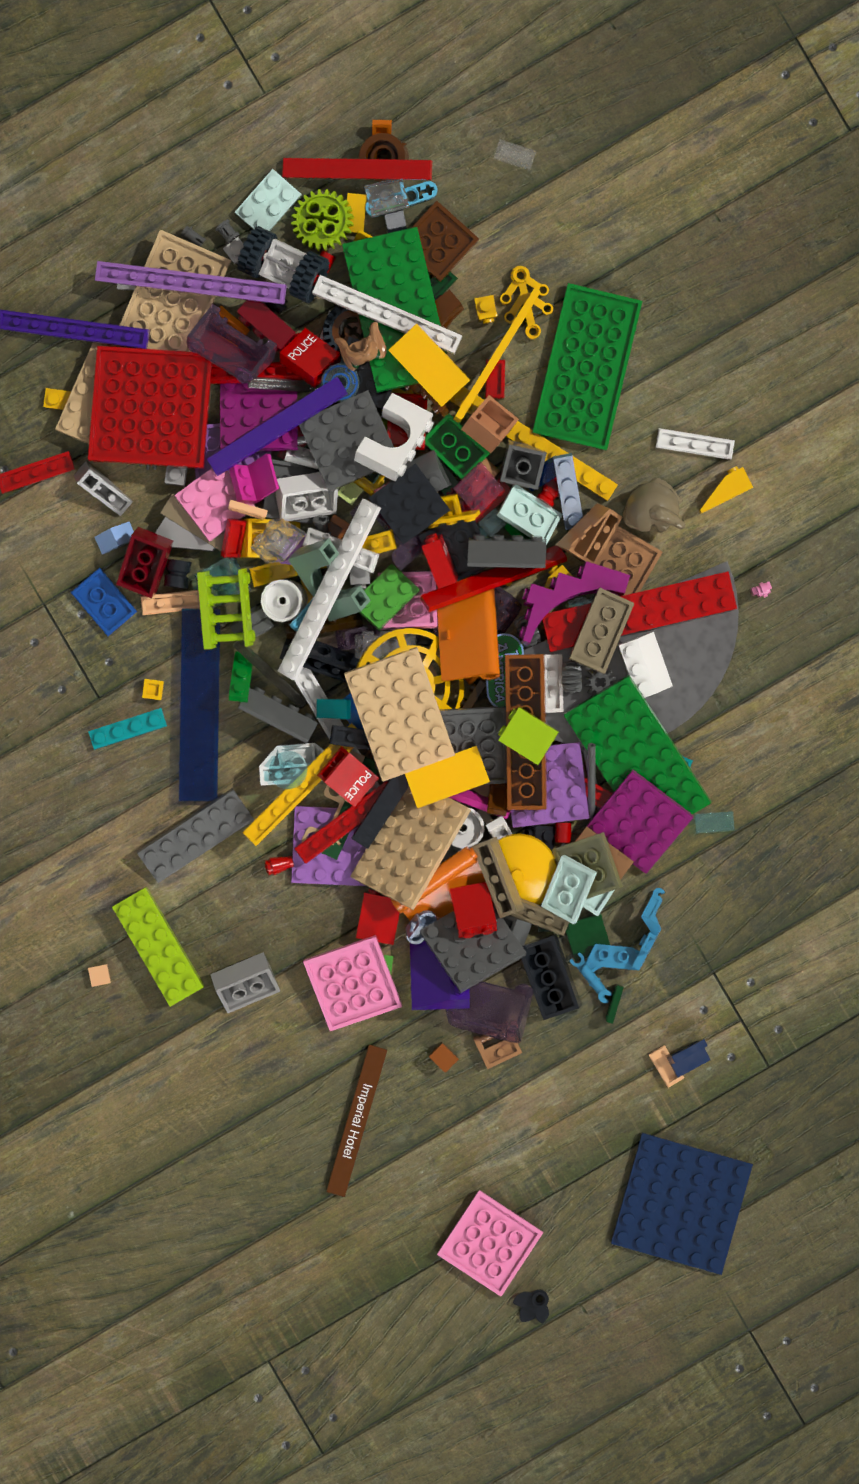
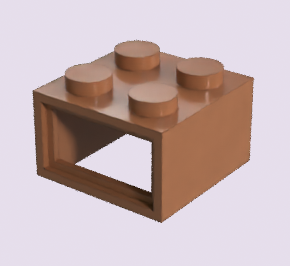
[461,395,519,453]

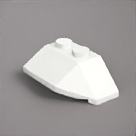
[259,743,324,786]

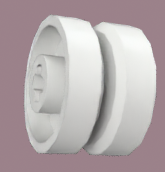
[261,579,308,622]
[450,808,485,851]

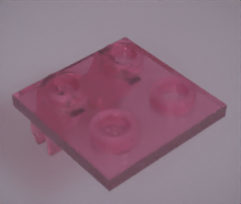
[446,462,504,513]

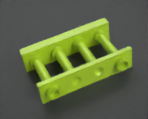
[197,568,255,650]

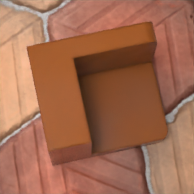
[328,514,350,540]
[429,1042,459,1072]

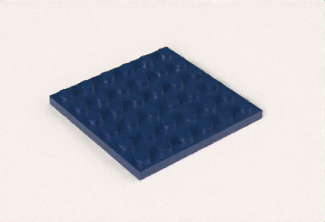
[611,1132,753,1275]

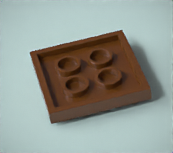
[412,201,479,282]

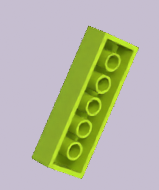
[112,887,204,1007]

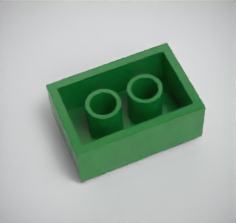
[425,414,490,482]

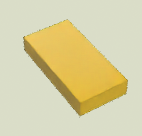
[347,193,367,233]

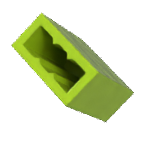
[498,707,559,765]

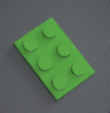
[359,564,419,631]

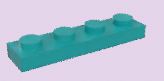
[88,708,167,750]

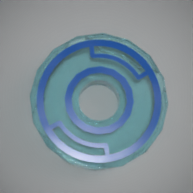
[321,363,360,402]

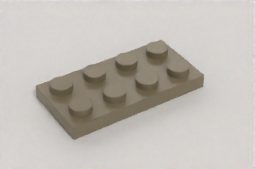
[569,588,634,674]

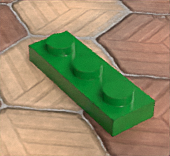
[229,651,254,702]

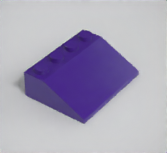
[410,941,470,1010]

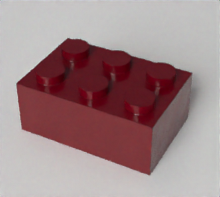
[237,300,296,353]
[116,527,174,599]

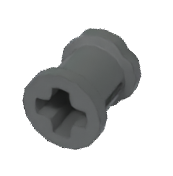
[215,219,240,245]
[313,515,331,535]

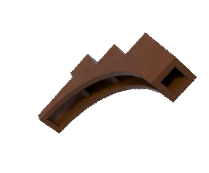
[404,289,464,417]

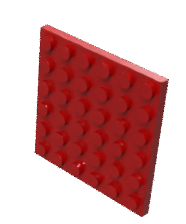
[88,346,213,469]

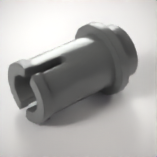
[180,226,206,247]

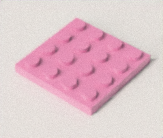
[303,935,402,1031]
[437,1190,543,1296]

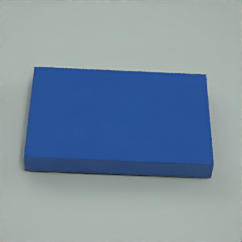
[71,568,137,636]

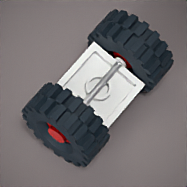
[237,226,330,303]

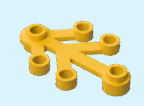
[500,266,553,340]

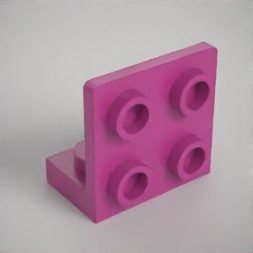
[229,454,279,504]

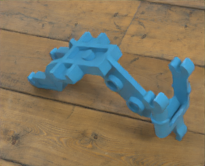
[570,888,665,1003]

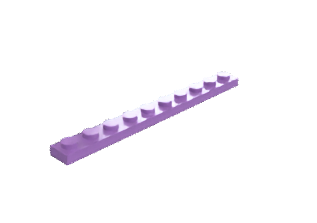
[95,261,287,304]

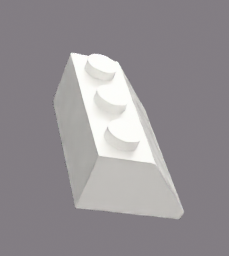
[276,472,338,522]
[617,632,673,698]

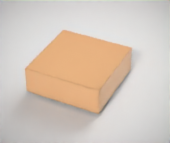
[88,964,111,987]

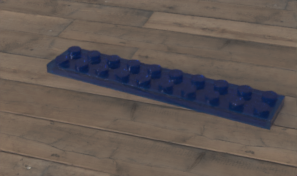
[179,609,221,801]

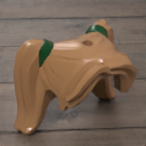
[335,321,387,371]

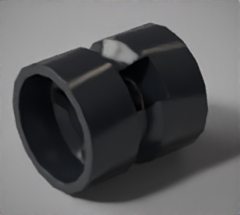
[164,559,192,589]

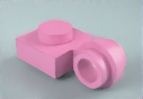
[750,582,772,598]

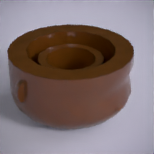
[359,133,409,183]

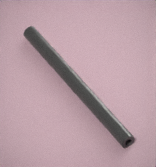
[588,743,596,823]

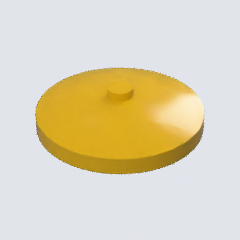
[490,834,557,905]

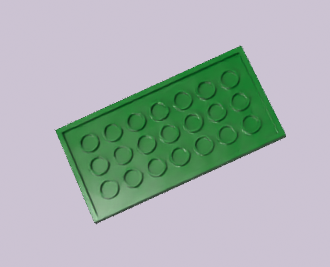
[342,227,448,393]
[532,283,643,451]
[564,675,712,814]

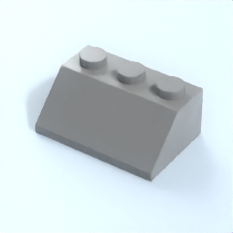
[210,952,280,1013]

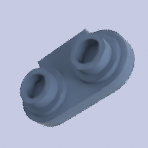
[406,910,437,944]

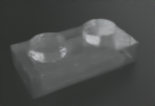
[494,140,536,170]

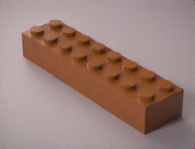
[505,654,547,810]

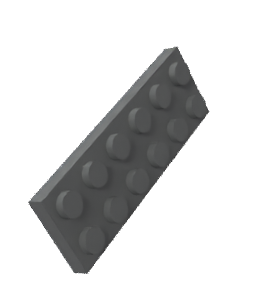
[137,788,254,883]

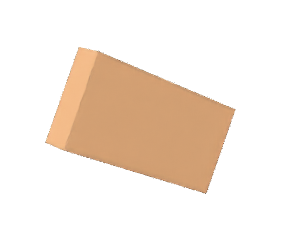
[227,500,268,520]
[648,1045,684,1088]

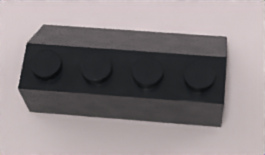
[521,933,582,1021]

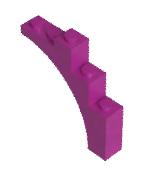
[519,561,630,646]

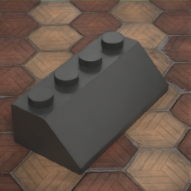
[467,534,547,568]
[238,686,318,743]

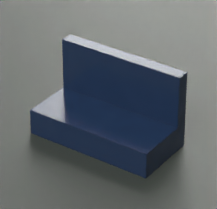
[667,1039,710,1078]

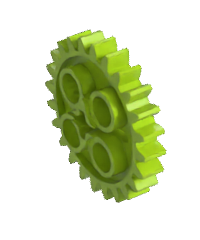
[291,189,354,251]

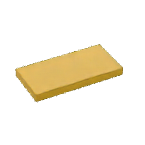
[389,323,470,407]
[405,746,490,808]

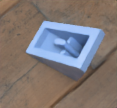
[94,522,134,555]

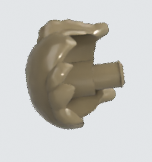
[623,478,685,533]

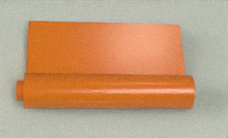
[437,589,500,682]
[390,846,486,921]

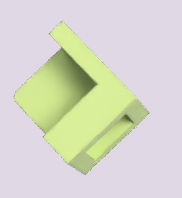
[338,482,364,505]

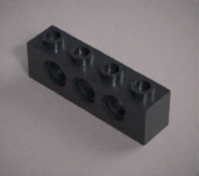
[279,638,361,683]

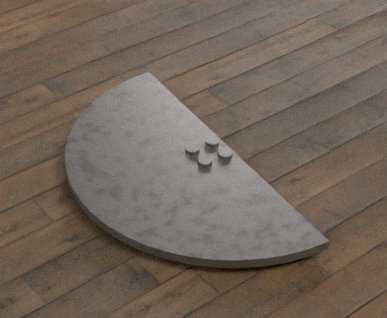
[524,561,739,748]

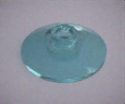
[269,751,308,789]

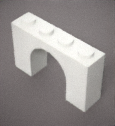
[354,393,434,481]

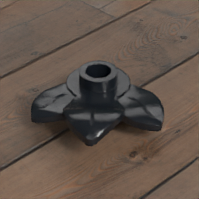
[513,1289,549,1324]

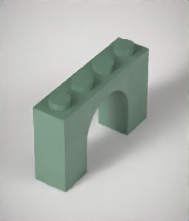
[288,538,371,621]

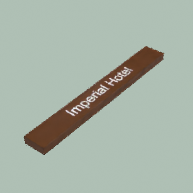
[326,1044,388,1197]

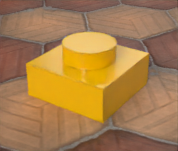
[142,679,164,700]

